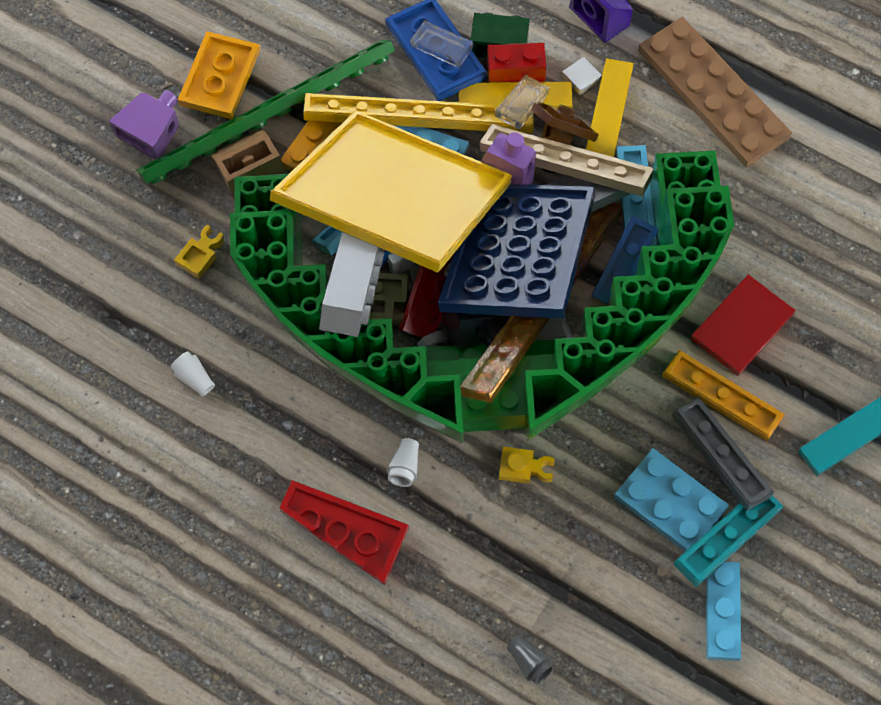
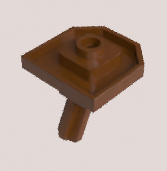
[531,102,599,173]

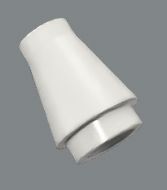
[170,351,215,397]
[387,438,419,487]

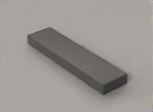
[672,397,774,511]

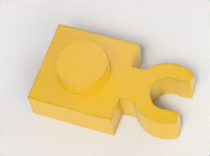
[174,225,225,279]
[499,447,555,484]

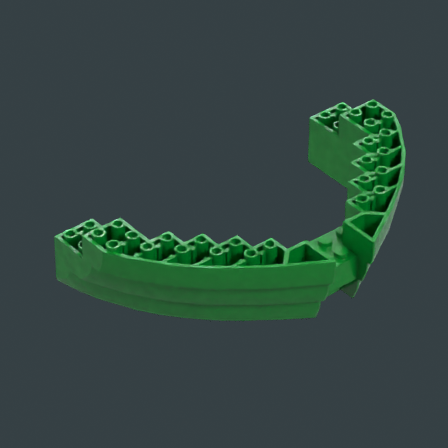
[230,150,734,443]

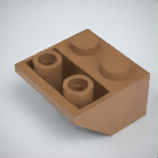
[210,128,286,200]

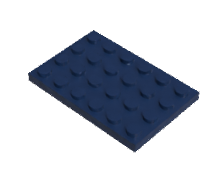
[438,184,595,319]

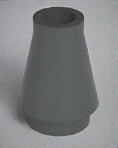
[507,635,555,685]

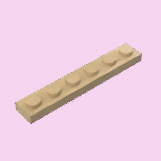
[480,124,654,196]

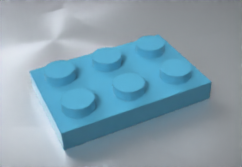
[614,448,729,552]

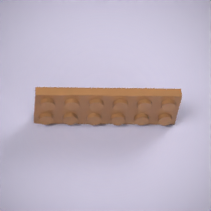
[638,16,792,168]

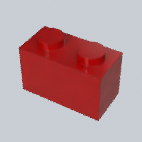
[487,43,547,83]

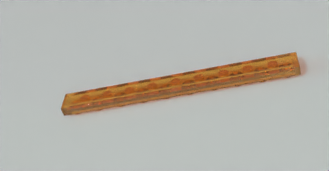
[460,203,623,403]

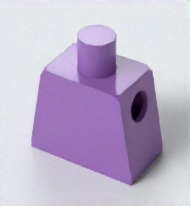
[109,90,179,159]
[480,132,536,185]

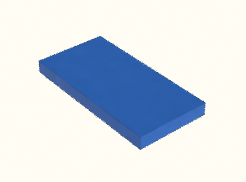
[385,0,488,101]

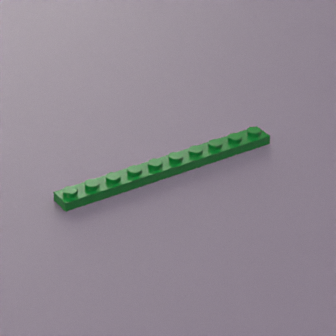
[136,39,395,184]

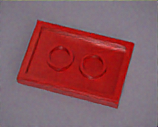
[691,274,796,376]

